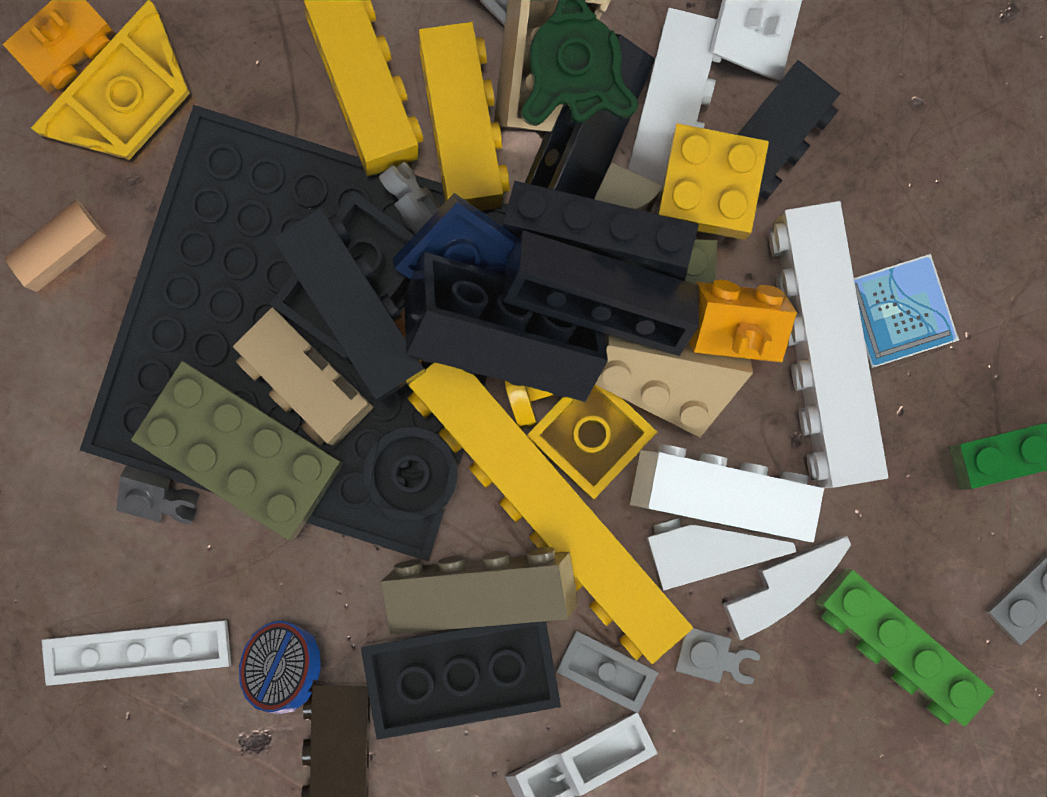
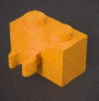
[3,0,116,93]
[689,280,797,362]

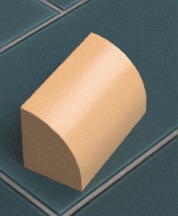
[5,199,107,292]

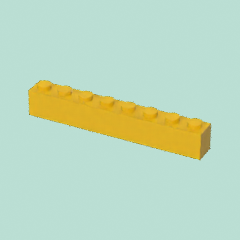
[407,362,693,664]

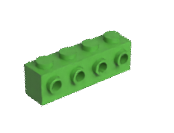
[815,568,995,727]

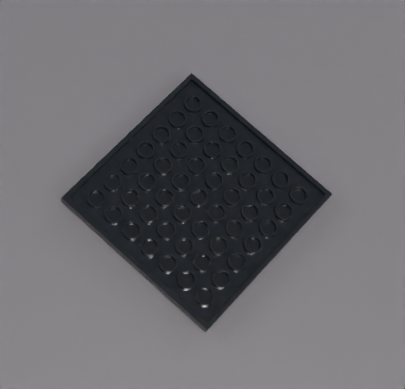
[80,105,508,561]

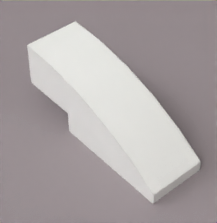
[722,536,851,640]
[505,712,658,797]

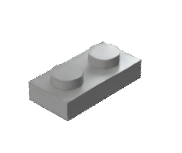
[985,553,1047,646]
[556,630,659,713]

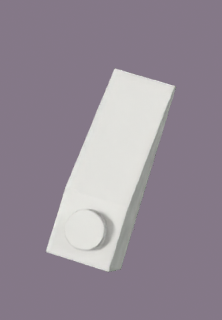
[645,518,796,591]

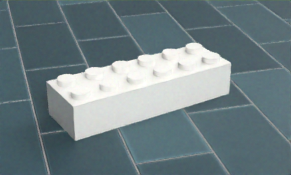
[768,201,888,488]

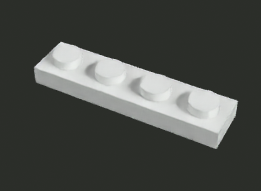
[42,620,232,686]

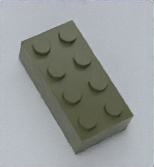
[131,361,344,541]

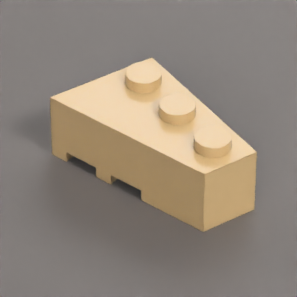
[494,0,611,132]
[233,307,374,447]
[595,333,753,437]

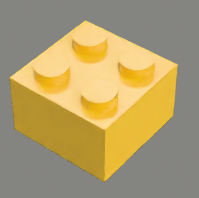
[657,123,769,240]
[527,385,658,500]

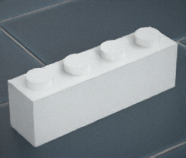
[628,8,721,199]
[630,444,824,543]

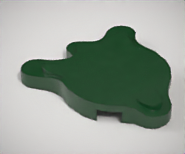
[521,0,638,126]

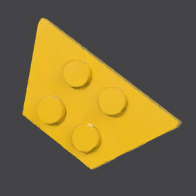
[31,0,190,160]

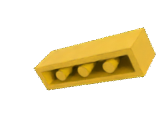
[303,0,424,177]
[418,22,510,211]

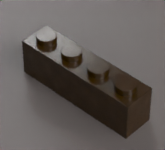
[301,681,371,797]

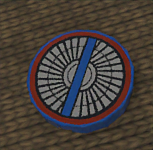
[239,621,321,715]

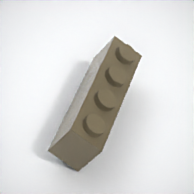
[380,547,578,634]

